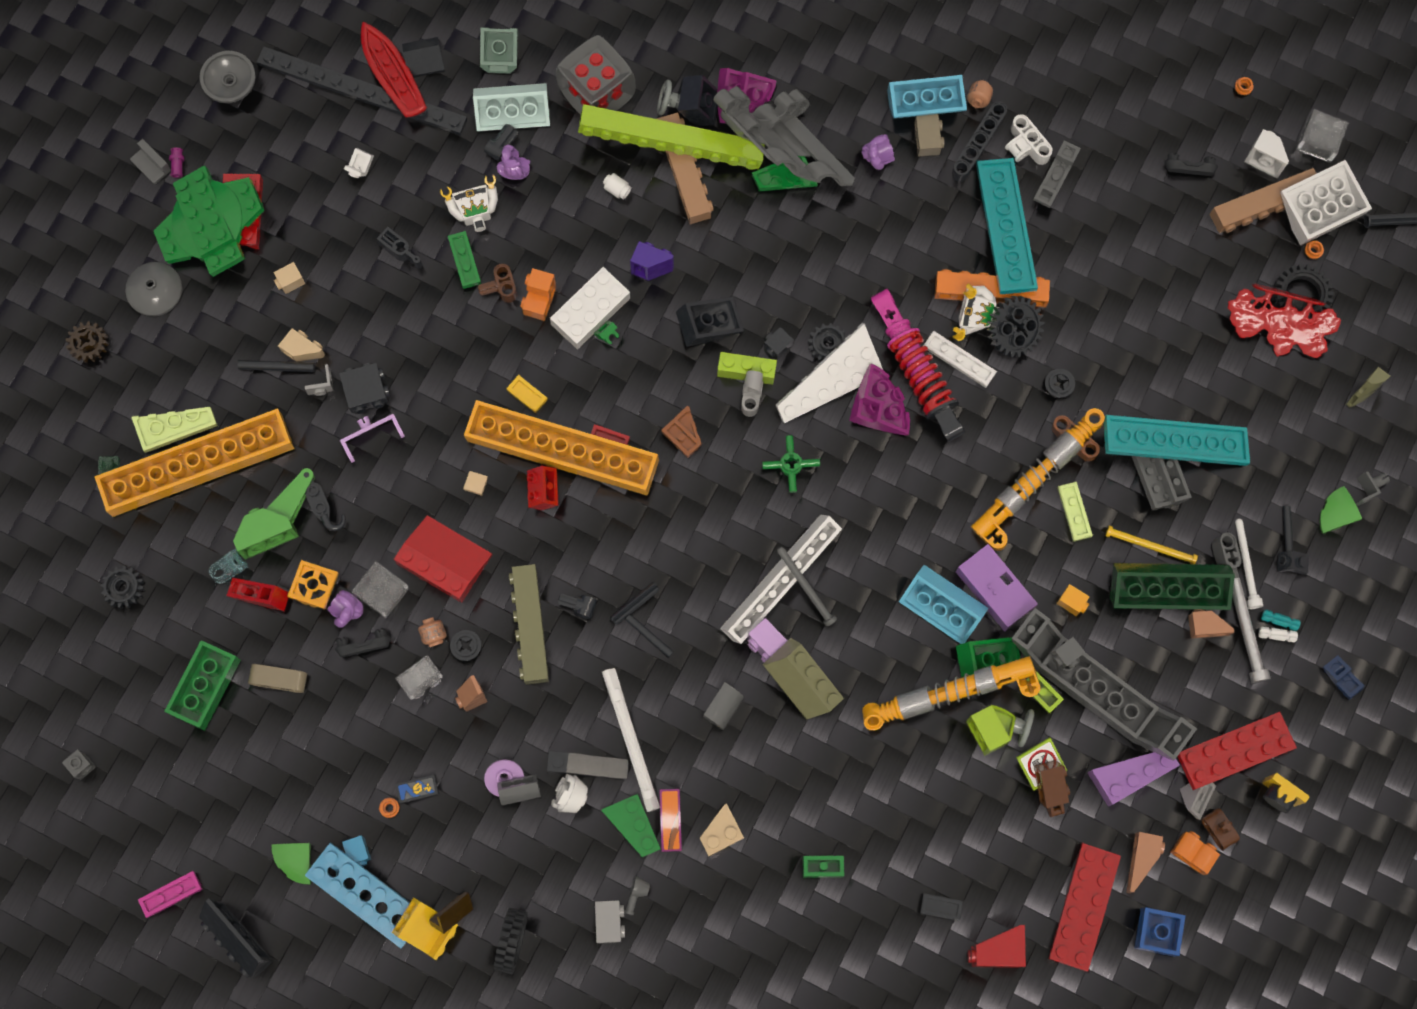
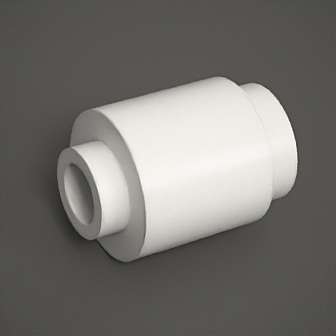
[603,173,632,200]

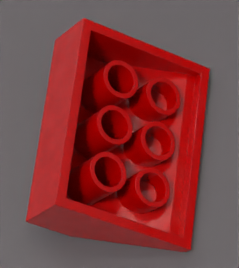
[394,515,493,603]

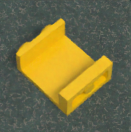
[392,897,458,960]

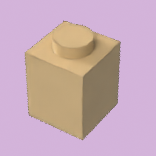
[274,262,305,294]

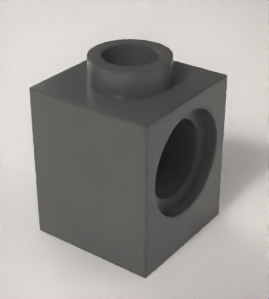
[62,749,96,780]

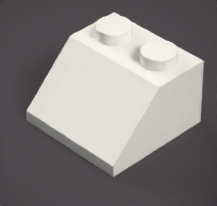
[1244,129,1289,178]

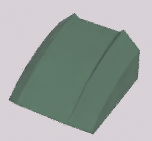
[480,28,518,73]

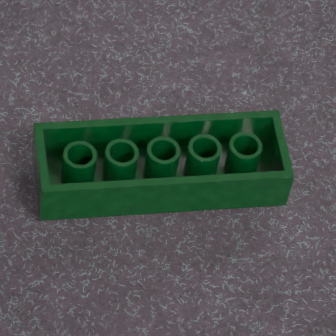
[1110,563,1235,610]

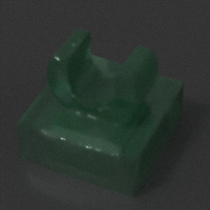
[98,456,120,475]

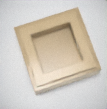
[463,471,488,496]

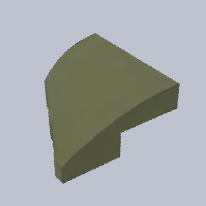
[1346,367,1390,407]

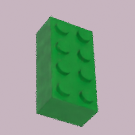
[164,640,241,731]

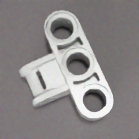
[1005,115,1053,165]

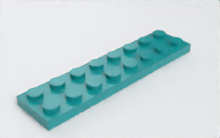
[976,158,1038,294]
[1104,415,1250,466]

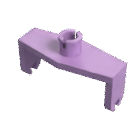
[340,414,405,463]

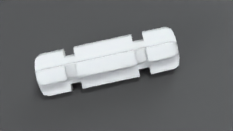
[1258,627,1298,642]

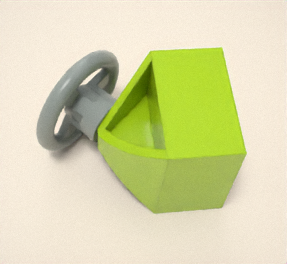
[966,705,1034,756]

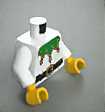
[440,175,498,232]
[953,284,1000,341]

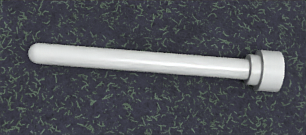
[1235,519,1263,609]

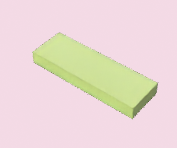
[1057,482,1093,542]

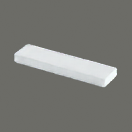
[923,331,997,388]

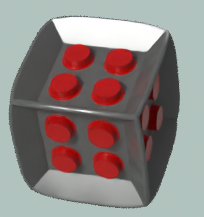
[556,35,636,115]

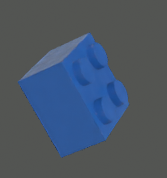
[1134,907,1185,957]

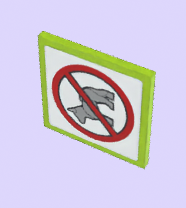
[1016,737,1067,790]

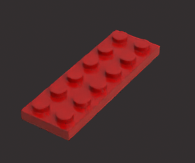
[1177,712,1297,790]
[1048,843,1121,972]

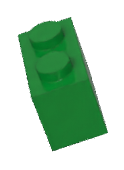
[802,856,844,878]

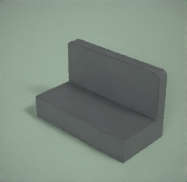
[130,139,171,184]

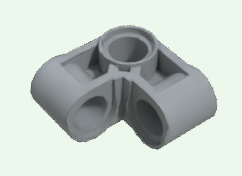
[741,371,763,417]

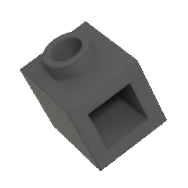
[1051,637,1085,669]

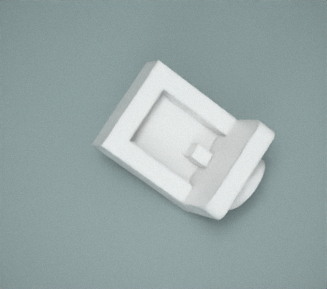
[344,148,374,178]

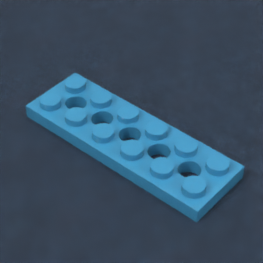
[305,842,410,948]

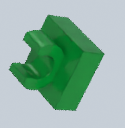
[594,321,619,344]

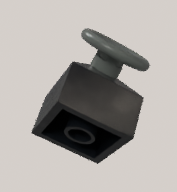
[657,75,718,127]

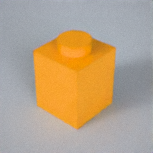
[1057,584,1089,616]

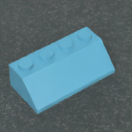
[887,75,967,118]
[899,565,989,644]

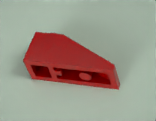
[226,578,289,611]

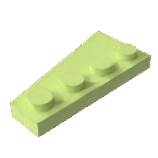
[132,407,218,453]

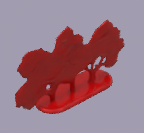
[1228,284,1341,358]

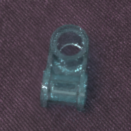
[209,549,248,584]

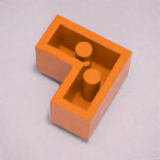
[520,268,556,321]

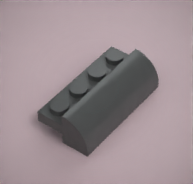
[1132,456,1192,511]

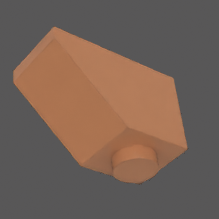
[1188,609,1234,638]

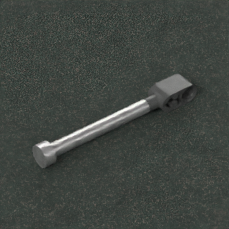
[1212,533,1271,683]

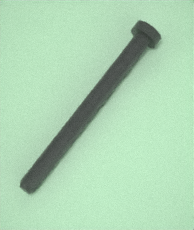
[777,547,837,626]

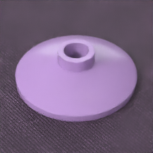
[484,760,524,796]

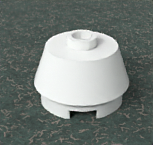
[551,774,588,813]

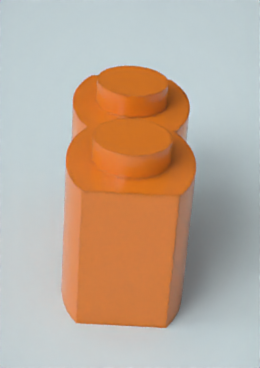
[1171,831,1220,875]

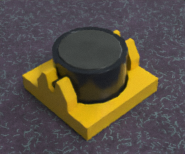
[1262,773,1309,814]

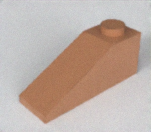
[455,675,488,712]
[1126,832,1165,893]

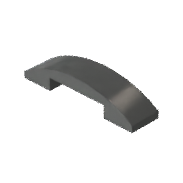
[1033,141,1081,208]

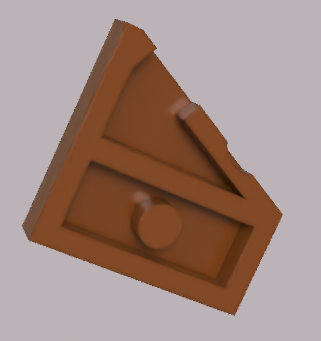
[661,406,701,458]

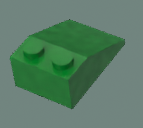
[956,637,1020,678]

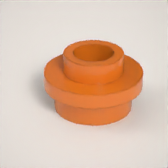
[1235,77,1254,95]
[1305,241,1324,259]
[379,798,400,818]

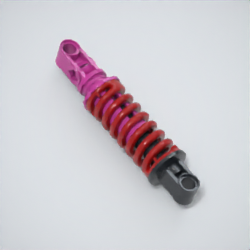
[871,289,966,442]

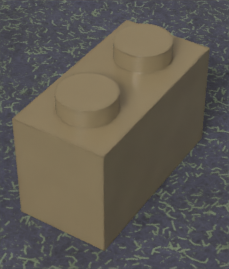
[914,114,944,156]

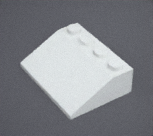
[1280,160,1372,246]

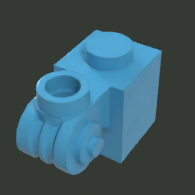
[330,835,371,875]

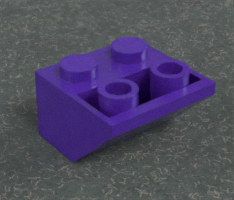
[630,241,674,281]

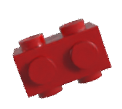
[527,466,558,510]

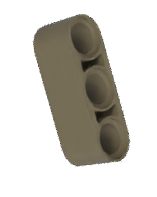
[248,664,307,693]

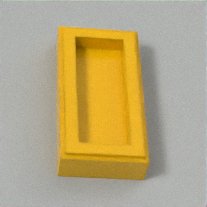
[506,375,548,413]

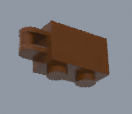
[1034,760,1070,817]

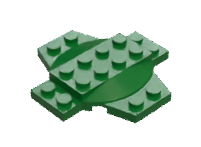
[154,165,265,277]

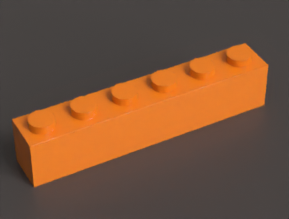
[934,270,1050,307]

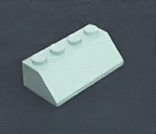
[473,83,550,131]

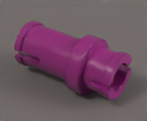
[169,148,184,178]

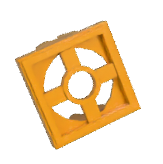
[288,560,339,609]

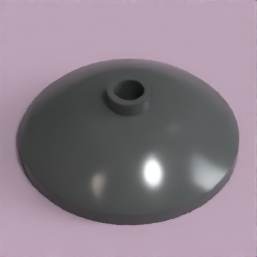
[200,51,256,103]
[125,262,182,316]

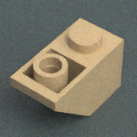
[278,329,325,362]

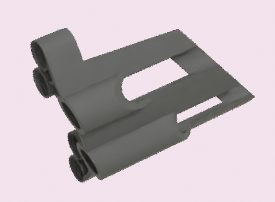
[714,86,855,186]

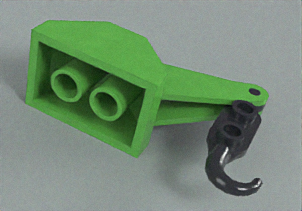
[233,468,346,560]

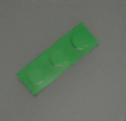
[448,231,481,289]

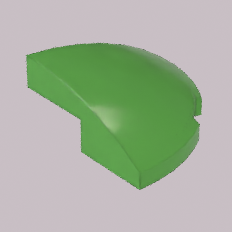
[1320,486,1362,534]
[272,843,312,885]

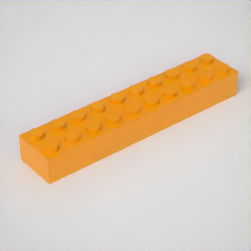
[464,400,659,496]
[95,409,294,517]

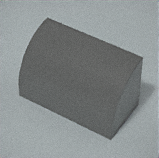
[703,682,744,730]
[497,774,541,806]

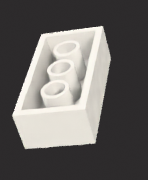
[550,267,630,350]

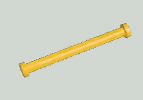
[1105,525,1198,564]

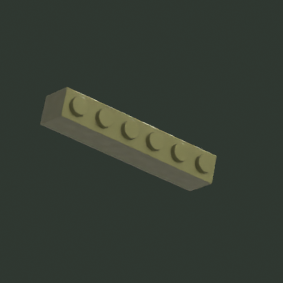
[509,564,549,685]

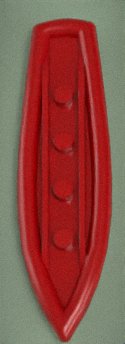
[361,22,427,118]

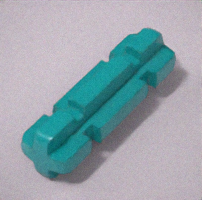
[1261,610,1301,631]

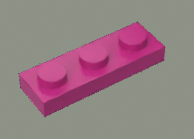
[138,871,203,918]

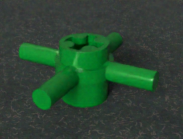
[762,435,820,493]

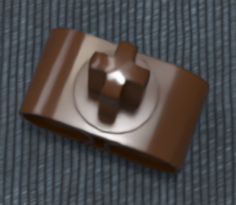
[478,264,517,303]
[1201,808,1240,851]

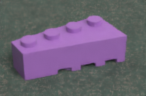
[1088,752,1180,807]

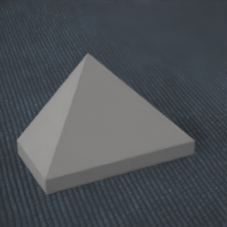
[1180,783,1216,820]

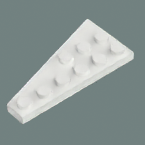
[776,323,883,423]

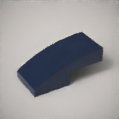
[1323,655,1365,700]

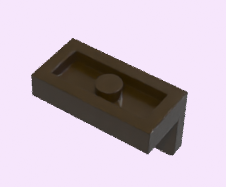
[429,891,473,934]

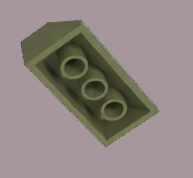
[762,638,844,719]

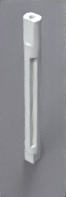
[602,668,660,812]

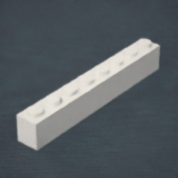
[720,515,842,644]

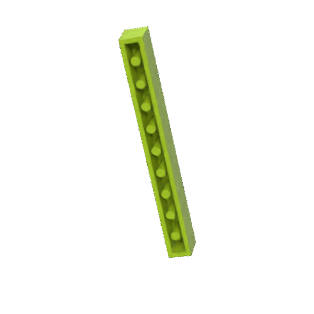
[578,104,765,169]

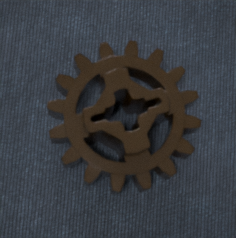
[66,321,109,363]

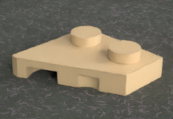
[700,804,744,856]

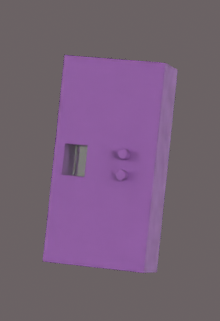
[956,544,1038,632]

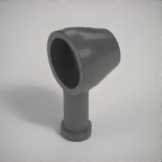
[624,876,650,915]

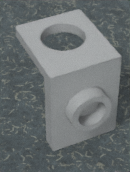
[305,364,334,396]

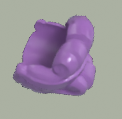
[861,134,895,170]
[497,144,531,180]
[327,590,363,627]

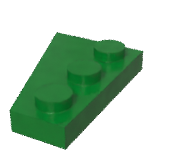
[752,156,818,191]
[601,794,661,858]

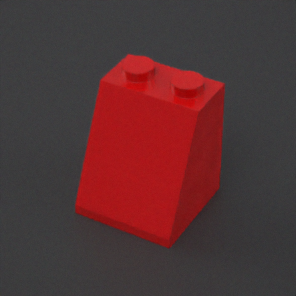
[968,925,1026,968]

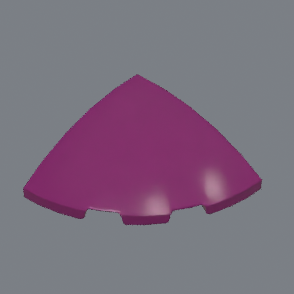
[717,68,776,124]
[849,363,910,435]

